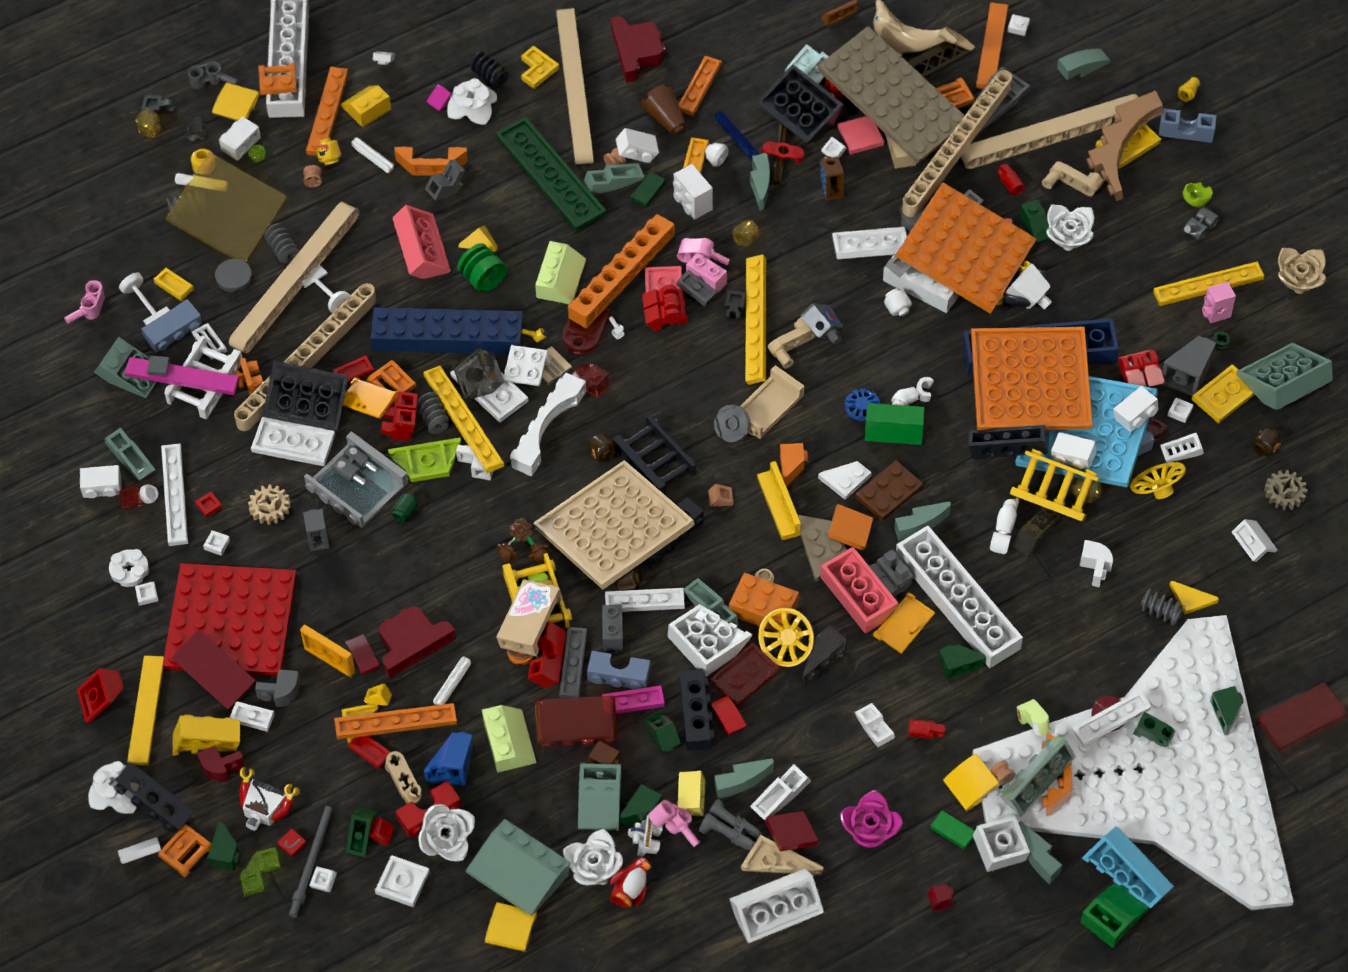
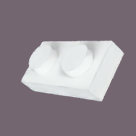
[230,701,275,732]

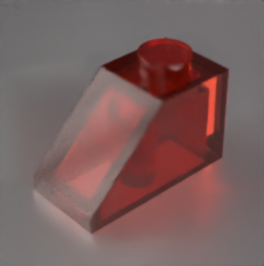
[571,364,609,398]

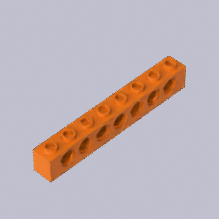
[568,214,675,329]

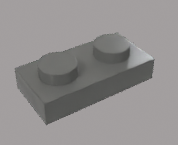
[676,270,717,307]

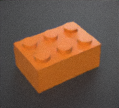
[729,573,799,632]

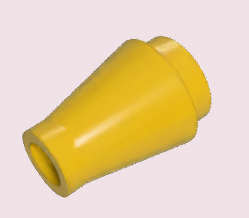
[1178,77,1200,102]

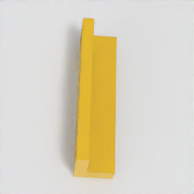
[757,461,801,541]

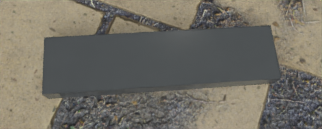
[559,627,587,701]

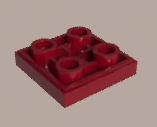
[765,811,819,852]

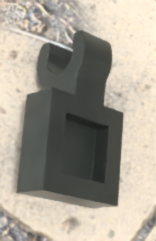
[142,95,175,114]

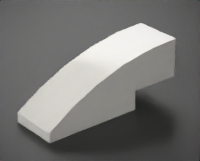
[750,764,811,820]

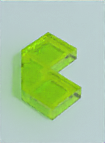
[240,847,281,896]

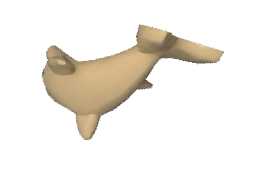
[873,0,975,56]

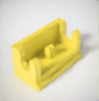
[678,771,705,817]

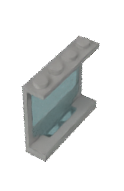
[304,431,409,528]

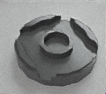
[215,259,252,292]
[714,405,751,442]

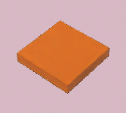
[827,504,873,551]

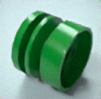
[457,243,507,293]

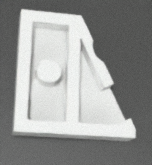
[818,461,871,500]

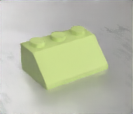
[535,241,586,304]
[482,705,536,773]

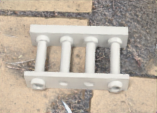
[164,336,242,420]

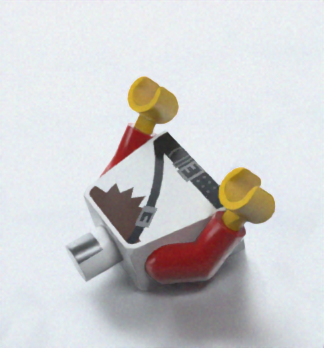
[239,767,300,831]

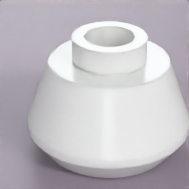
[705,143,728,167]

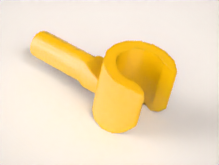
[521,328,546,342]

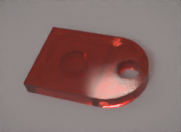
[563,308,611,354]

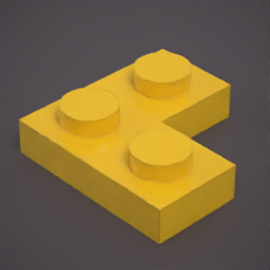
[521,46,559,89]

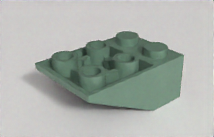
[94,337,156,398]
[578,764,622,830]

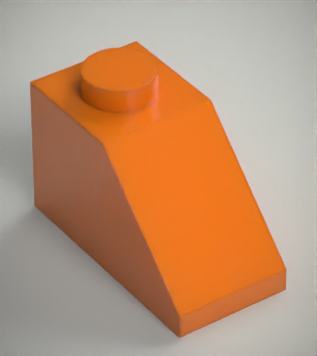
[780,443,808,487]

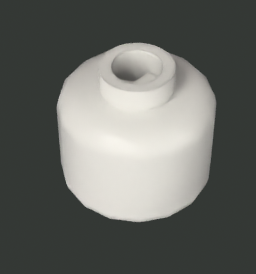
[884,288,912,317]

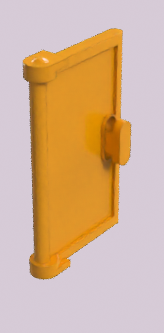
[343,377,399,419]
[873,592,935,654]

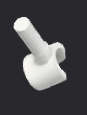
[609,316,624,340]

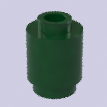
[392,493,419,523]

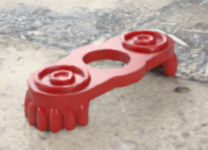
[761,142,804,163]

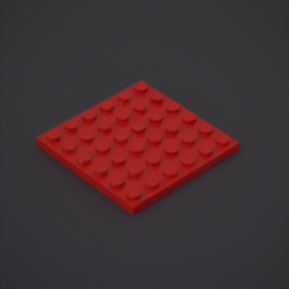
[162,563,297,676]

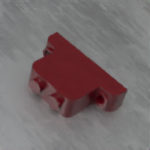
[610,17,666,83]
[379,606,456,679]

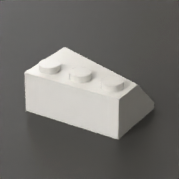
[668,604,752,676]

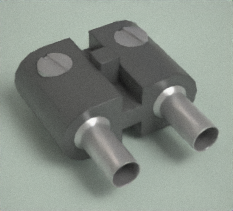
[332,445,379,487]

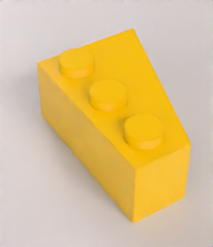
[173,715,240,755]

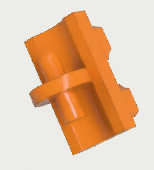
[234,358,263,395]

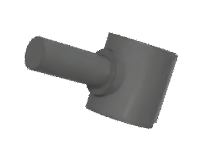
[188,61,238,89]
[1184,207,1220,241]

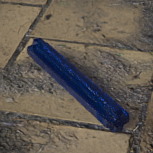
[715,111,759,161]

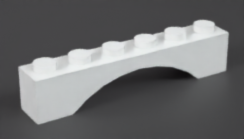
[510,373,586,476]

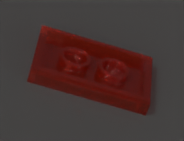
[710,643,780,707]

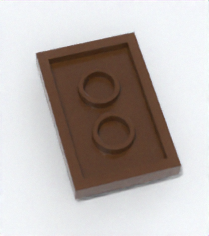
[855,460,923,522]

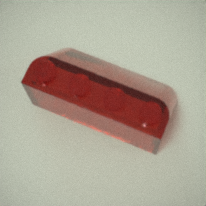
[535,696,618,747]

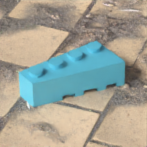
[1082,826,1174,908]

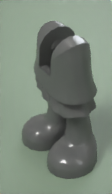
[699,799,762,850]

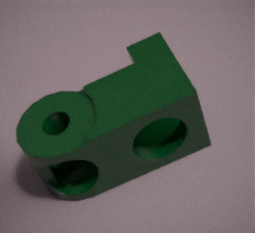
[1133,712,1175,747]

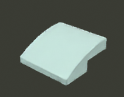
[785,44,829,84]

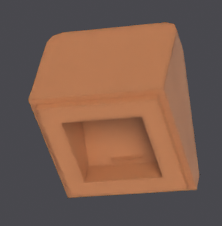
[709,484,733,507]

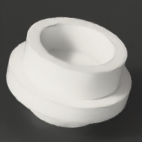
[139,485,158,504]

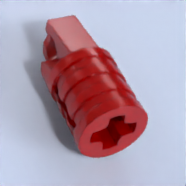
[998,164,1025,196]
[908,719,945,739]

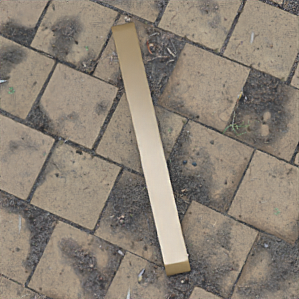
[556,8,593,165]
[902,70,1012,217]
[961,94,1138,169]
[229,202,359,353]
[234,283,376,431]

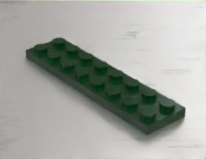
[496,117,606,232]

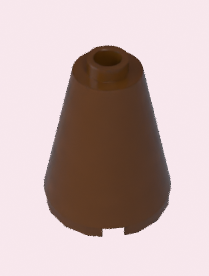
[640,84,686,134]

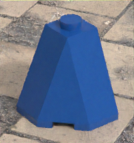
[424,732,474,787]

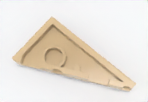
[741,835,823,875]

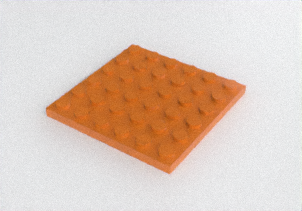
[895,182,1037,314]
[971,327,1093,431]

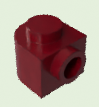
[927,884,955,911]

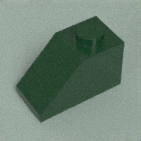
[1019,199,1051,245]
[938,644,985,679]
[1210,686,1244,735]
[644,713,681,752]
[620,784,662,826]
[346,807,378,857]
[208,822,241,871]

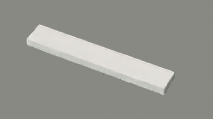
[161,444,188,546]

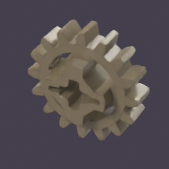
[1264,470,1307,510]

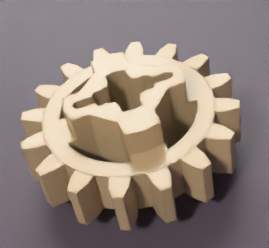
[248,485,291,525]

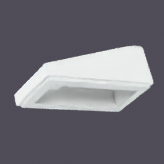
[1160,433,1204,463]

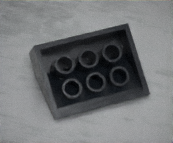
[757,64,847,145]
[262,360,348,432]

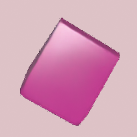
[427,84,451,112]

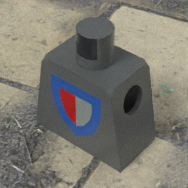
[800,303,843,345]

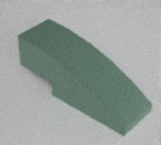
[1057,49,1111,80]
[750,153,770,210]
[584,163,644,194]
[105,428,155,481]
[895,501,951,541]
[683,578,739,626]
[715,758,774,799]
[1018,821,1062,884]

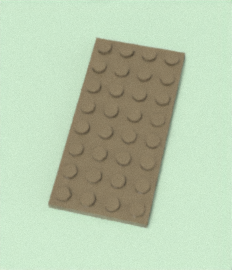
[817,26,965,164]

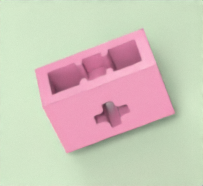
[686,253,727,295]
[1202,282,1236,323]

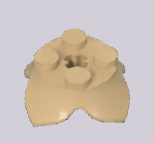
[1278,248,1326,294]

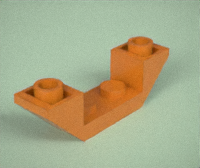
[395,146,468,176]
[1042,734,1072,816]

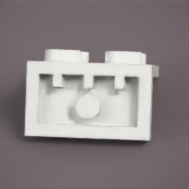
[503,345,551,386]

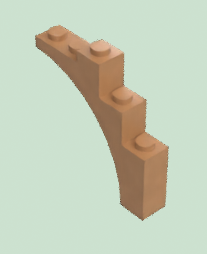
[1087,91,1163,201]

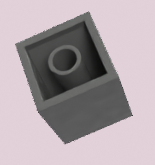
[1162,336,1216,396]

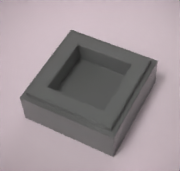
[147,356,170,377]

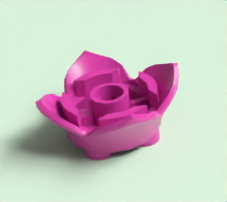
[840,790,903,847]

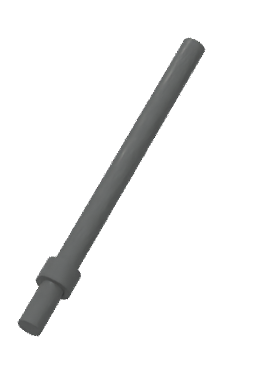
[289,806,333,918]

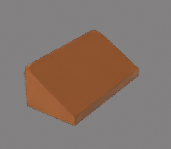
[821,0,857,26]

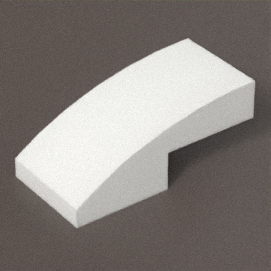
[855,703,895,747]

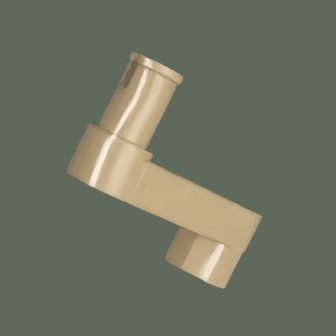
[1042,162,1104,196]
[768,318,816,368]
[385,751,421,805]

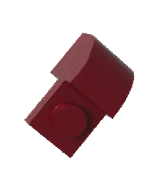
[197,745,245,782]

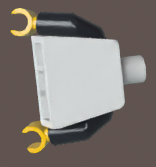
[996,261,1052,309]

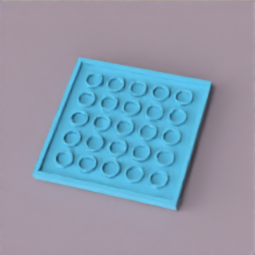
[1015,376,1158,487]

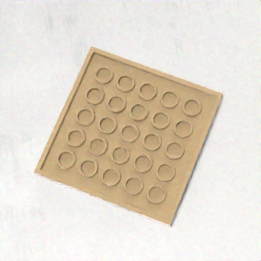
[534,460,695,590]

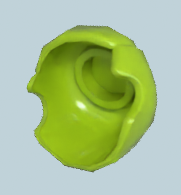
[1183,182,1213,208]

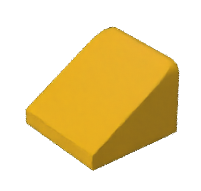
[364,684,392,706]

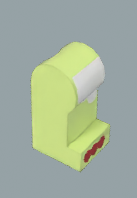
[1017,699,1051,736]

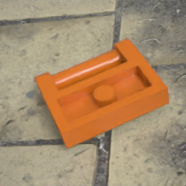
[259,63,297,95]
[936,78,975,109]
[366,360,416,406]
[158,824,212,877]

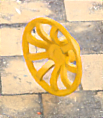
[1130,462,1186,499]
[758,608,814,667]

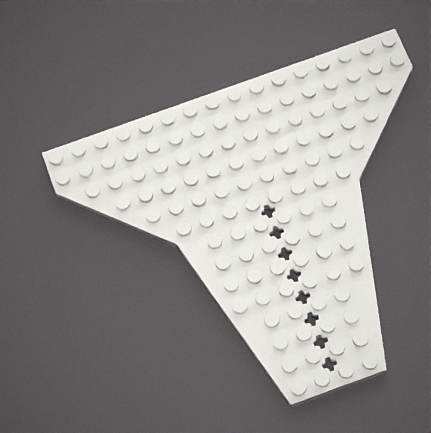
[973,615,1293,910]

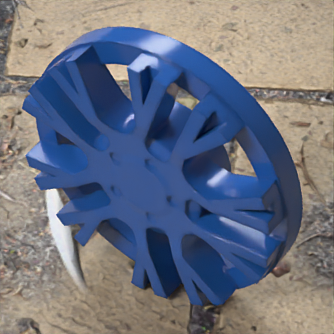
[845,388,880,421]

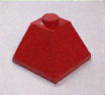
[77,668,123,723]

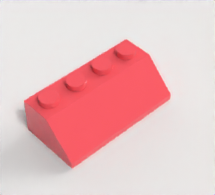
[392,205,451,279]
[820,547,898,634]

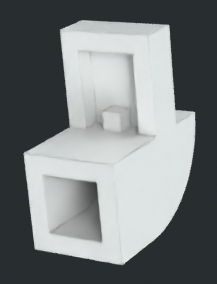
[456,445,493,480]
[1080,540,1113,587]

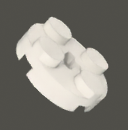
[109,549,149,587]

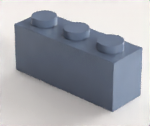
[141,299,201,353]

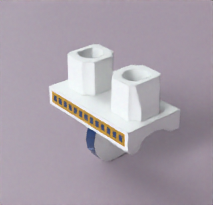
[628,814,662,856]

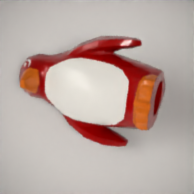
[610,858,651,908]

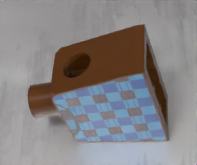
[820,156,844,201]

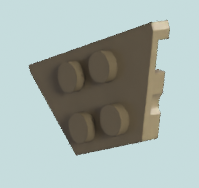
[798,515,847,582]

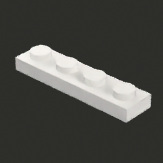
[605,588,684,612]
[1072,690,1152,746]

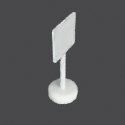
[299,265,351,313]
[119,273,170,325]

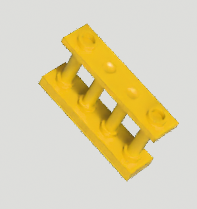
[1010,449,1100,522]
[502,553,572,629]

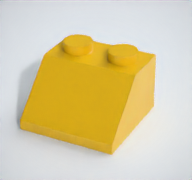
[341,85,391,127]

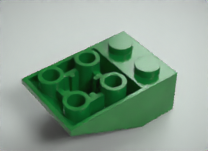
[1081,883,1150,948]

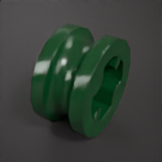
[1212,331,1230,350]

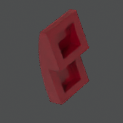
[345,634,380,675]

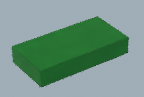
[930,811,975,850]

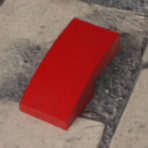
[710,696,747,736]

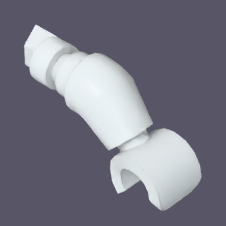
[891,377,934,406]
[990,497,1019,554]

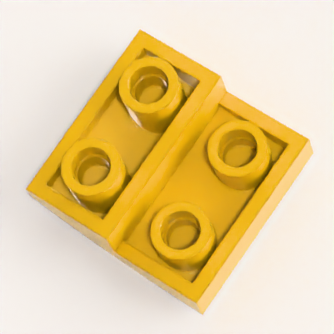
[212,83,260,121]
[943,753,999,811]
[485,903,537,951]

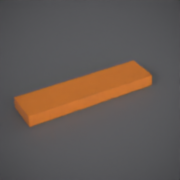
[678,56,721,116]

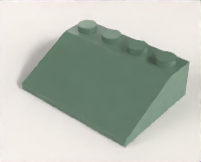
[1236,343,1333,410]
[1000,736,1076,817]
[466,819,570,916]

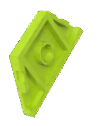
[388,438,461,482]

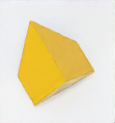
[459,226,498,252]

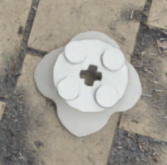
[447,79,497,125]
[1046,205,1094,251]
[89,761,139,814]
[419,804,475,861]
[563,829,623,885]

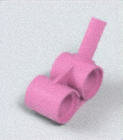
[677,238,730,265]
[64,280,105,324]
[649,800,700,847]

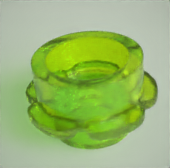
[248,145,266,161]

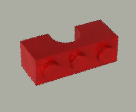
[528,622,566,688]
[395,781,462,838]

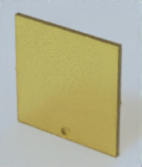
[165,152,287,262]

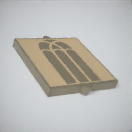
[542,346,572,385]

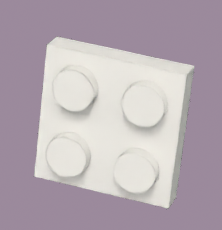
[375,855,430,907]

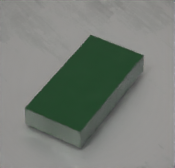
[631,172,665,207]

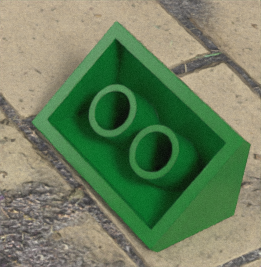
[865,403,924,445]

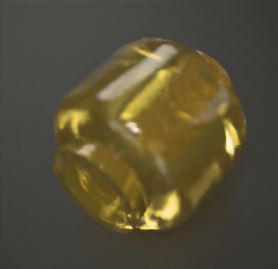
[136,109,161,137]
[733,220,760,247]
[1072,478,1101,503]

